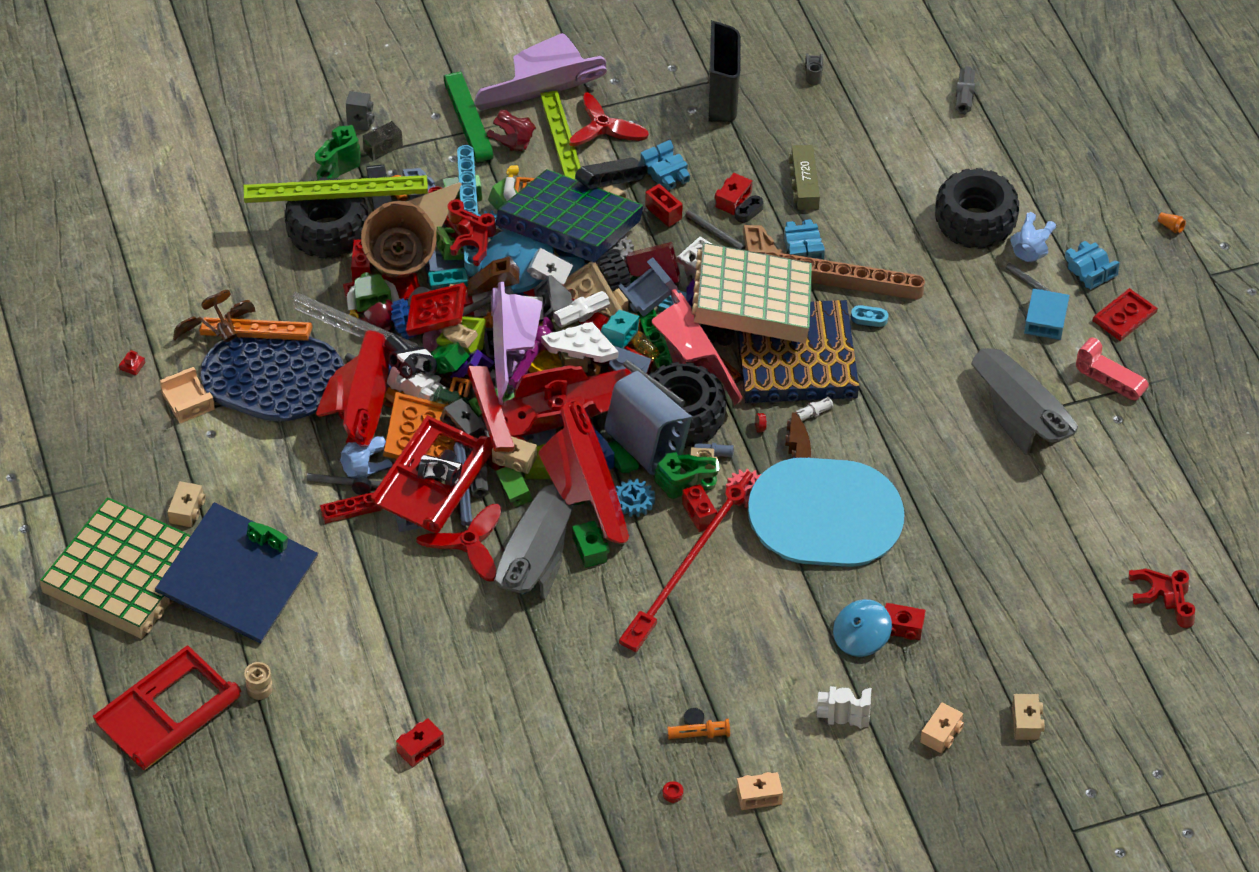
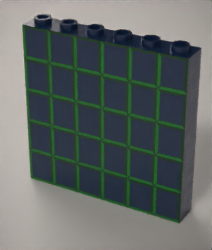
[495,169,643,262]

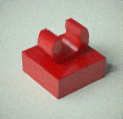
[119,350,146,375]

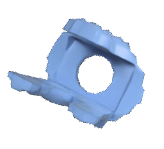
[1010,212,1056,262]
[340,436,393,478]

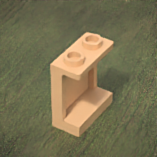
[160,367,215,423]

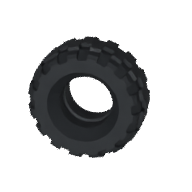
[935,168,1019,249]
[284,177,369,259]
[649,362,726,448]

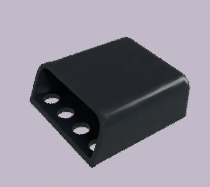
[708,20,741,122]

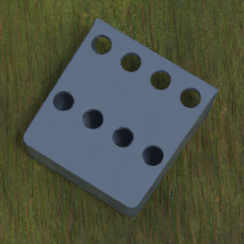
[605,371,692,475]

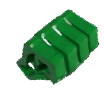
[315,125,361,180]
[654,452,720,499]

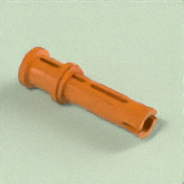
[667,718,730,740]

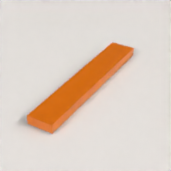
[199,317,312,340]

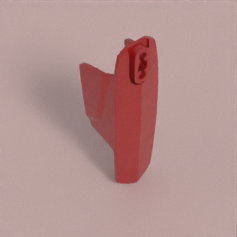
[316,330,390,447]
[500,365,632,437]
[539,401,629,544]

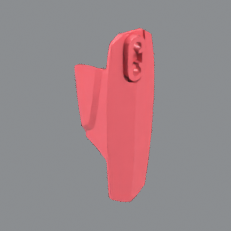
[652,289,743,405]

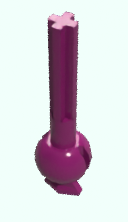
[508,317,553,388]

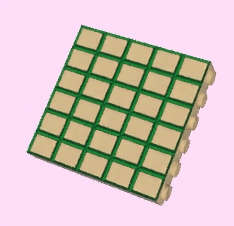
[691,242,812,343]
[40,497,191,639]

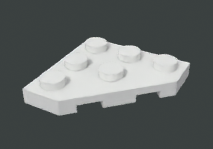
[541,322,618,363]

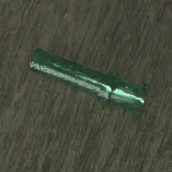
[434,386,474,412]

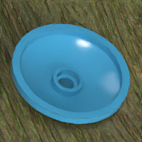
[833,599,892,657]

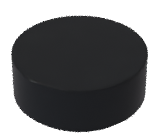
[352,477,372,495]
[684,708,704,725]

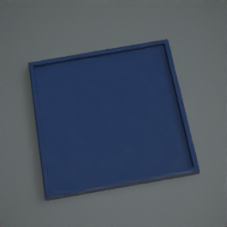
[155,502,318,644]

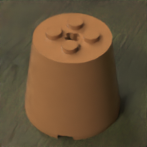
[361,201,437,279]

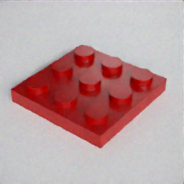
[406,283,466,336]

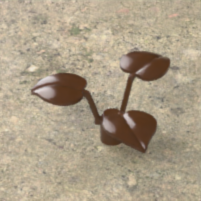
[173,290,256,343]

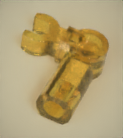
[631,331,660,360]

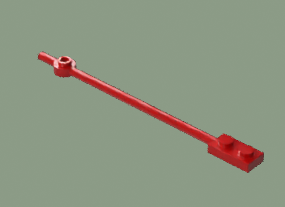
[619,471,754,653]

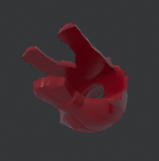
[486,110,536,151]

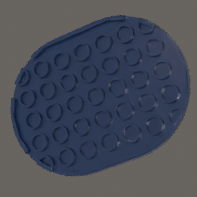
[200,337,344,421]

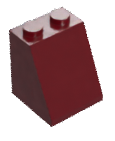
[624,242,681,283]

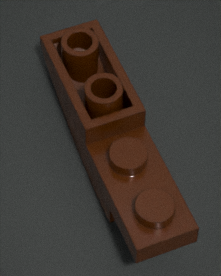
[785,412,811,458]

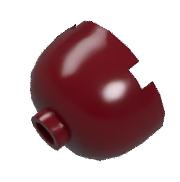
[360,299,395,335]

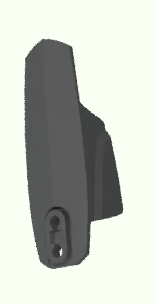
[971,348,1078,454]
[495,485,574,599]

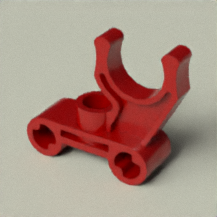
[447,199,497,266]
[1129,568,1195,628]

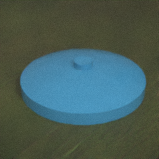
[481,229,554,293]

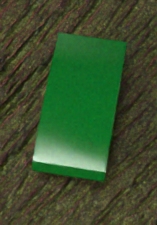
[608,441,639,473]
[247,522,288,553]

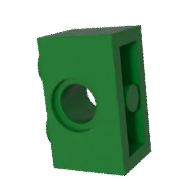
[429,342,469,375]
[572,520,610,568]

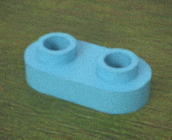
[851,305,888,327]

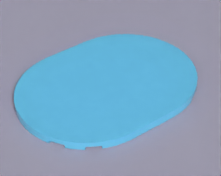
[748,458,904,567]

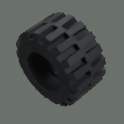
[589,250,630,292]

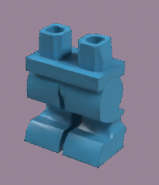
[640,140,690,191]
[784,219,825,260]
[1065,241,1120,290]

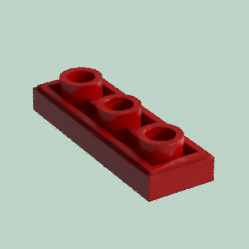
[320,492,382,524]

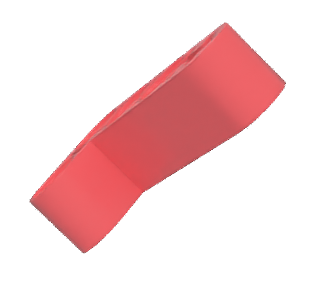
[1076,337,1149,401]

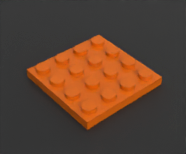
[383,392,456,459]

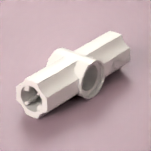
[553,291,610,328]

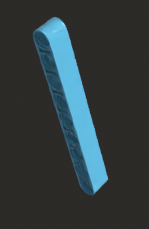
[457,145,481,276]

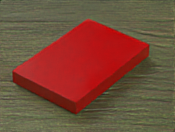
[1092,288,1158,341]

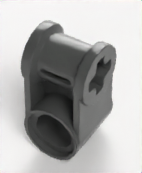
[805,53,823,85]

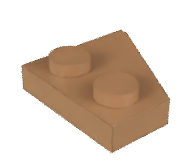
[743,225,783,254]

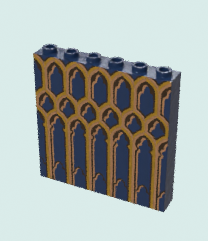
[736,300,859,403]

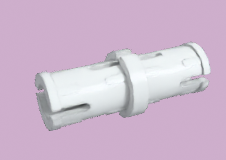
[795,397,833,421]

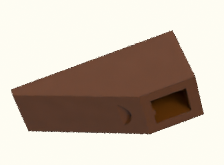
[468,256,520,296]

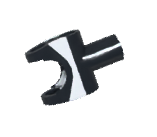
[384,334,437,379]
[417,449,463,486]

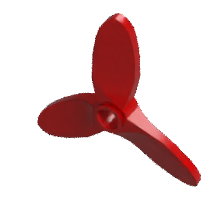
[569,92,649,146]
[416,504,501,582]

